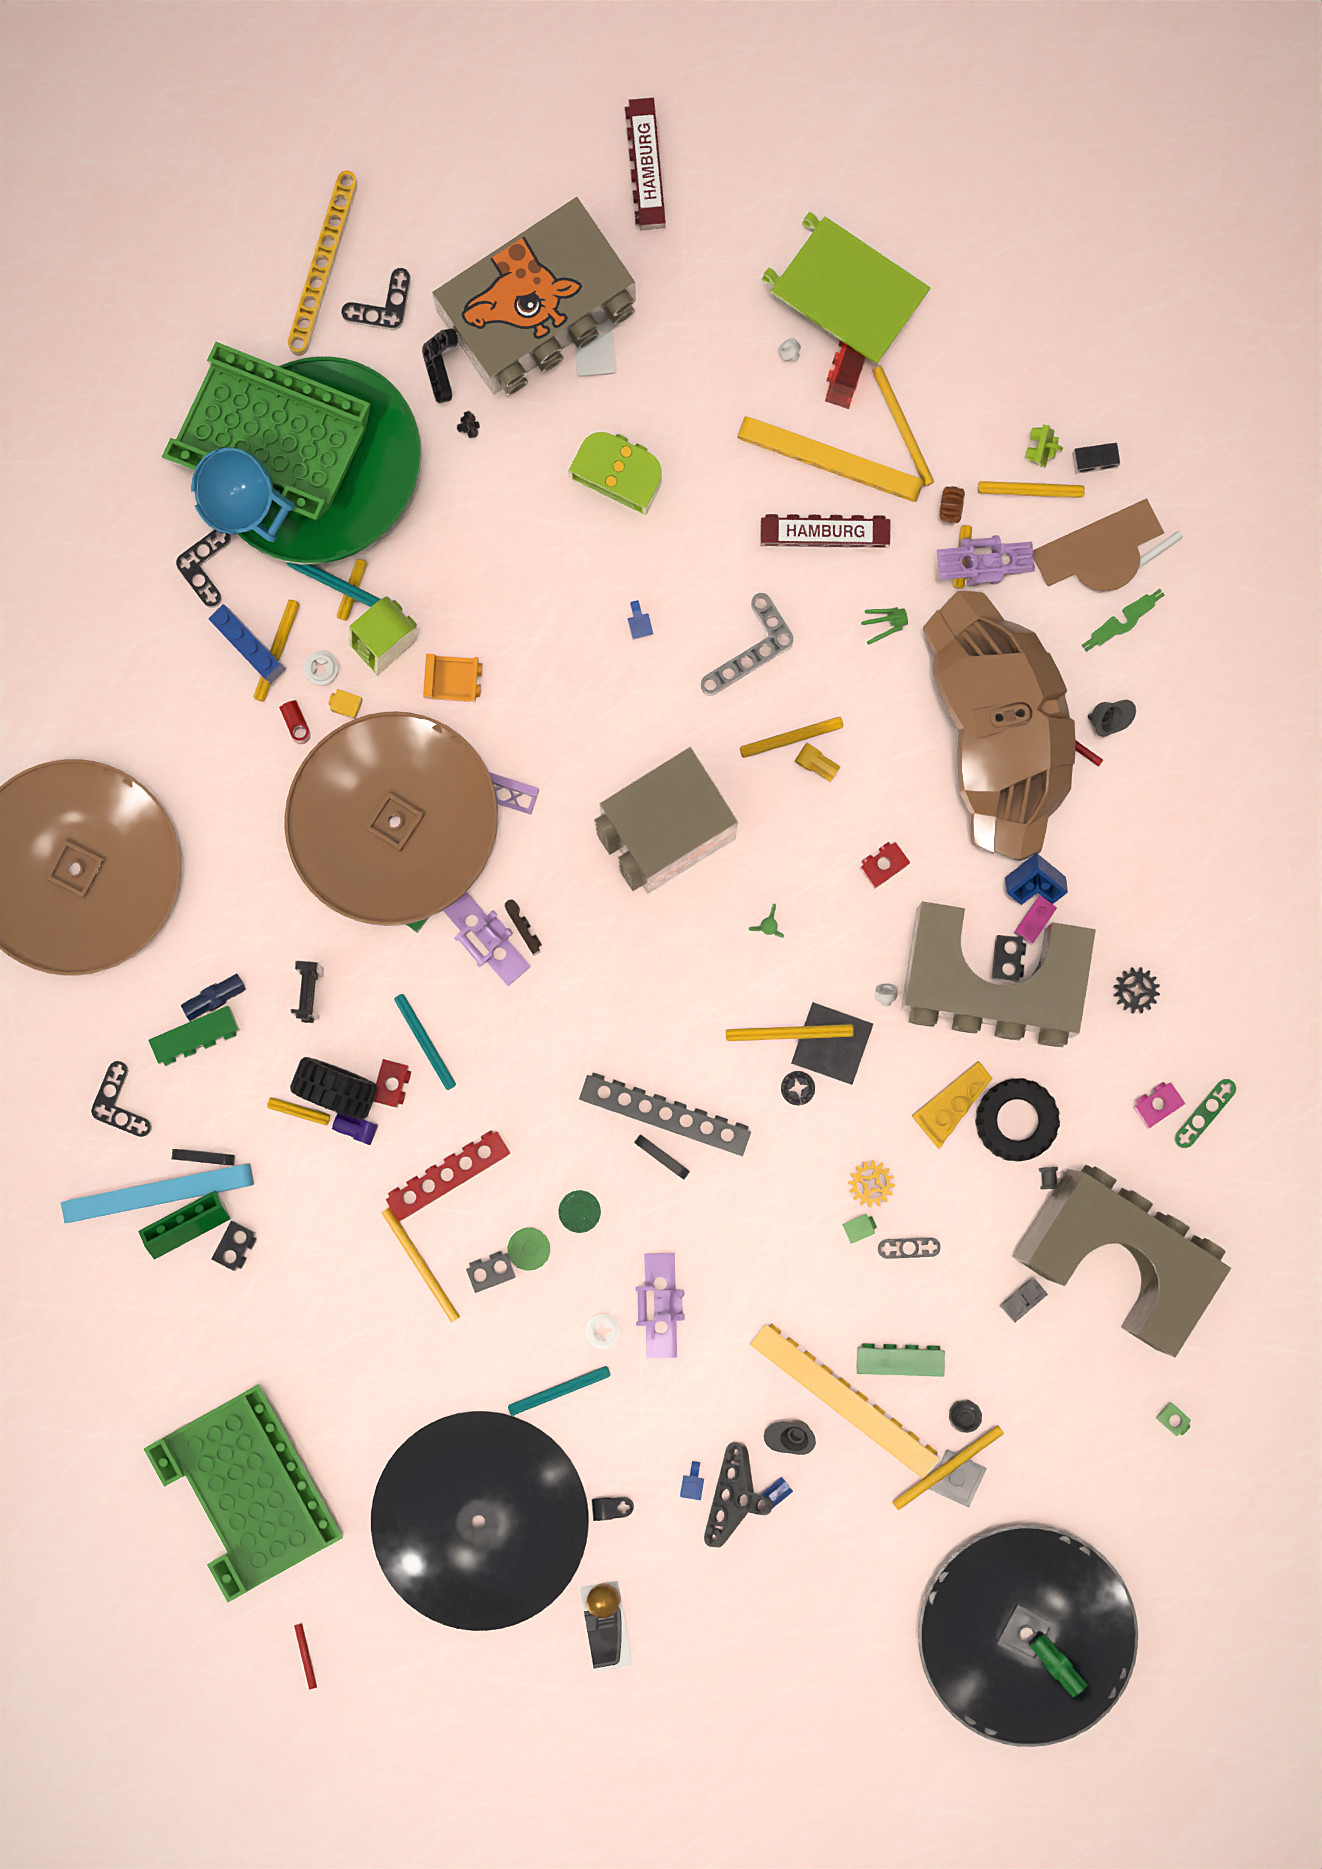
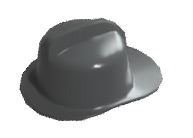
[1088,700,1136,737]
[764,1420,816,1455]

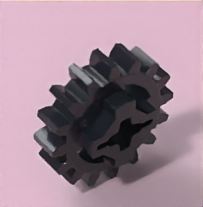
[1113,967,1160,1014]

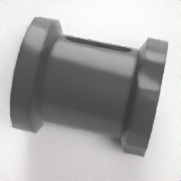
[1038,1167,1058,1190]

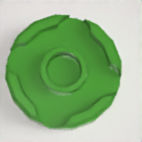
[507,1228,551,1271]

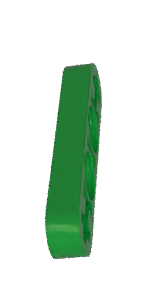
[1174,1079,1236,1148]

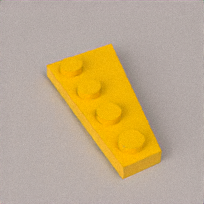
[911,1061,993,1150]

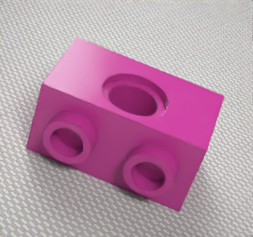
[1014,896,1057,945]
[1133,1082,1186,1129]

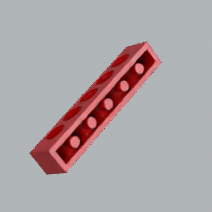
[385,1130,511,1222]

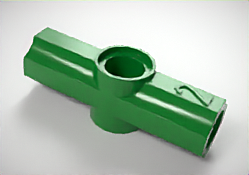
[1030,1634,1087,1697]

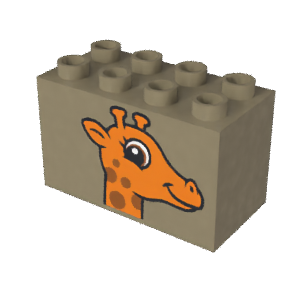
[432,197,636,396]
[594,747,738,894]

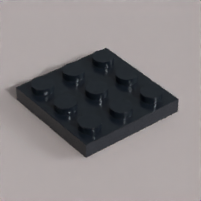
[791,1002,874,1085]

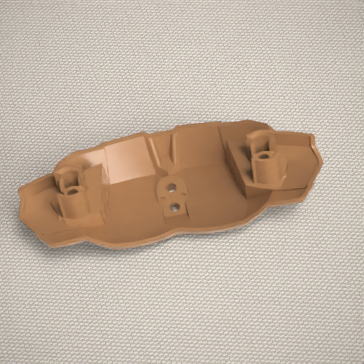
[923,591,1076,861]

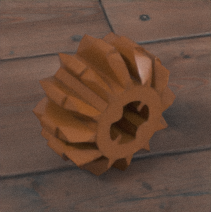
[939,486,965,523]

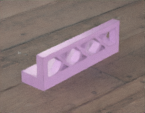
[489,772,539,815]

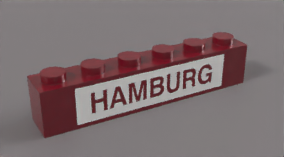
[625,97,666,231]
[760,514,890,548]

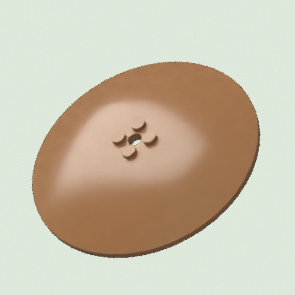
[284,711,498,926]
[0,759,181,976]

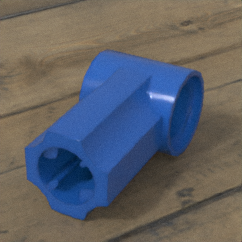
[759,1477,794,1512]

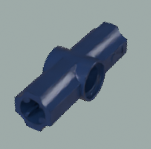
[180,973,247,1021]

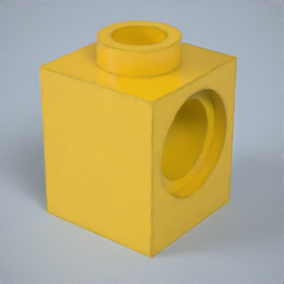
[328,689,363,719]

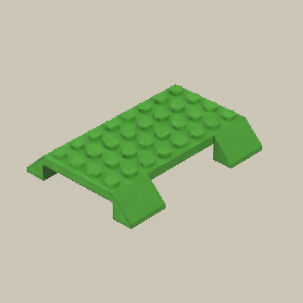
[162,342,371,521]
[143,1384,343,1603]

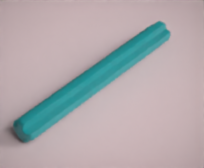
[286,562,381,607]
[394,994,456,1090]
[508,1366,611,1416]

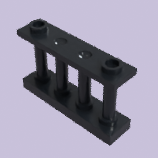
[291,960,324,1023]

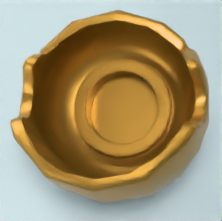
[586,1583,621,1619]

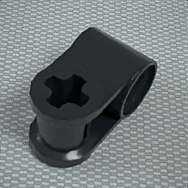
[591,1497,634,1521]

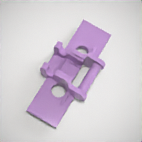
[937,535,1035,586]
[443,892,531,986]
[635,1253,685,1358]

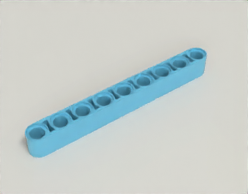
[60,1164,254,1224]

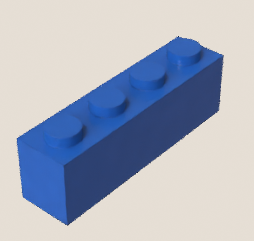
[208,604,286,683]

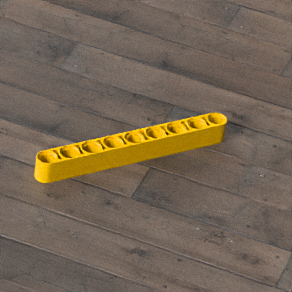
[288,170,358,356]
[737,416,924,502]

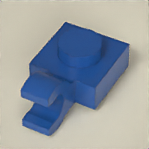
[627,600,654,640]
[680,1461,705,1501]

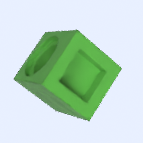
[842,1214,877,1244]
[1155,1402,1192,1436]

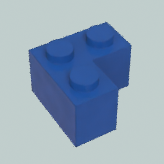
[1005,853,1068,905]

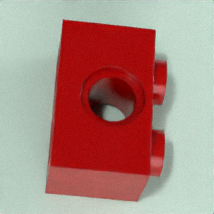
[859,842,911,890]
[373,1059,412,1108]

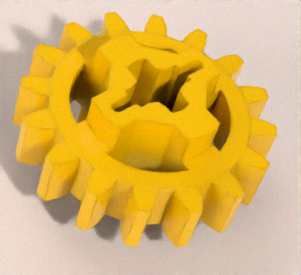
[848,1160,895,1208]

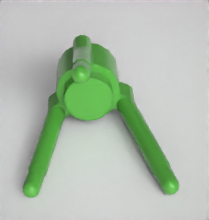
[861,607,908,645]
[748,903,784,938]

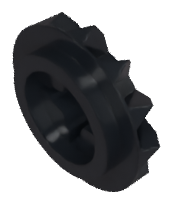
[781,1071,815,1106]

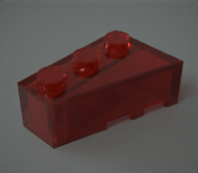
[825,340,866,409]

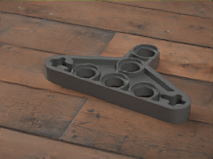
[704,1442,773,1548]

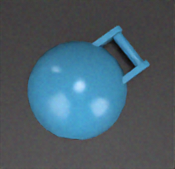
[191,447,295,542]

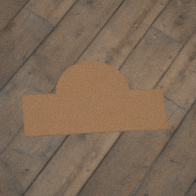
[1033,498,1164,591]

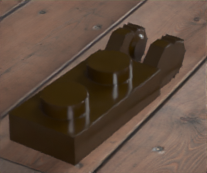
[504,899,542,956]

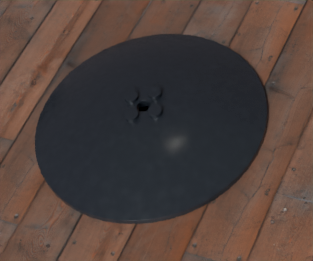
[371,1411,589,1631]
[918,1525,1138,1747]

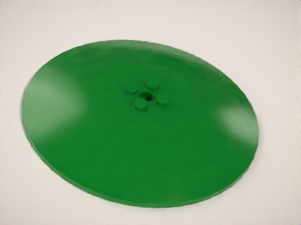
[237,357,421,564]

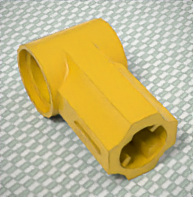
[794,743,841,782]

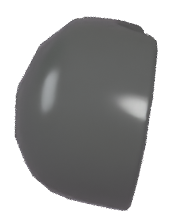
[949,1400,982,1433]

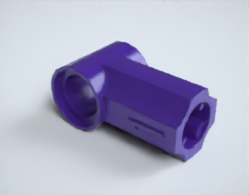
[332,1113,378,1146]

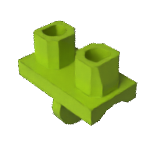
[1025,424,1063,468]

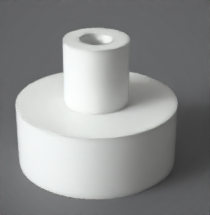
[778,338,801,361]
[875,984,897,1006]

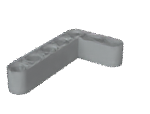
[701,593,794,696]

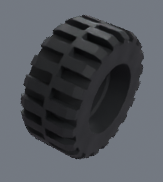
[290,1057,378,1120]
[975,1078,1060,1162]

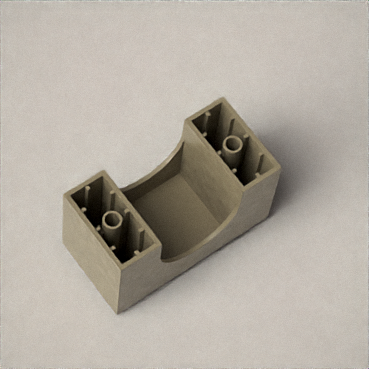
[901,901,1096,1048]
[1012,1164,1232,1358]

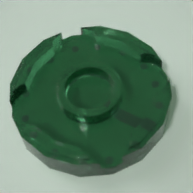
[558,1190,601,1233]

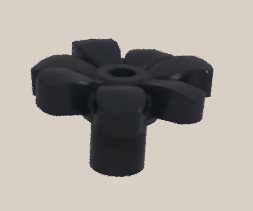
[457,411,480,439]

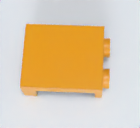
[423,653,483,703]

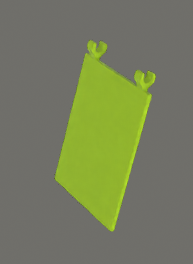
[761,212,931,364]

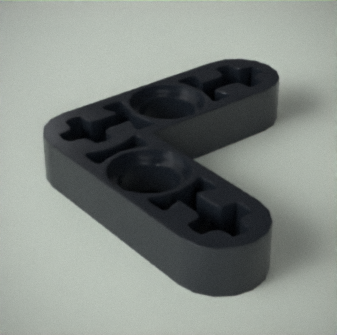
[341,268,411,330]
[422,328,458,403]
[176,529,231,608]
[91,1061,152,1137]

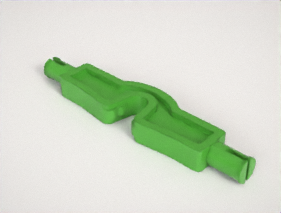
[1081,588,1165,652]

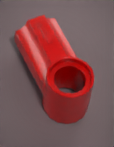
[279,700,311,745]

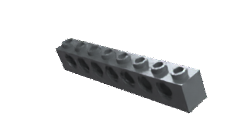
[579,1072,751,1157]

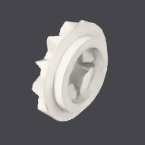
[304,651,338,686]
[585,1314,620,1349]

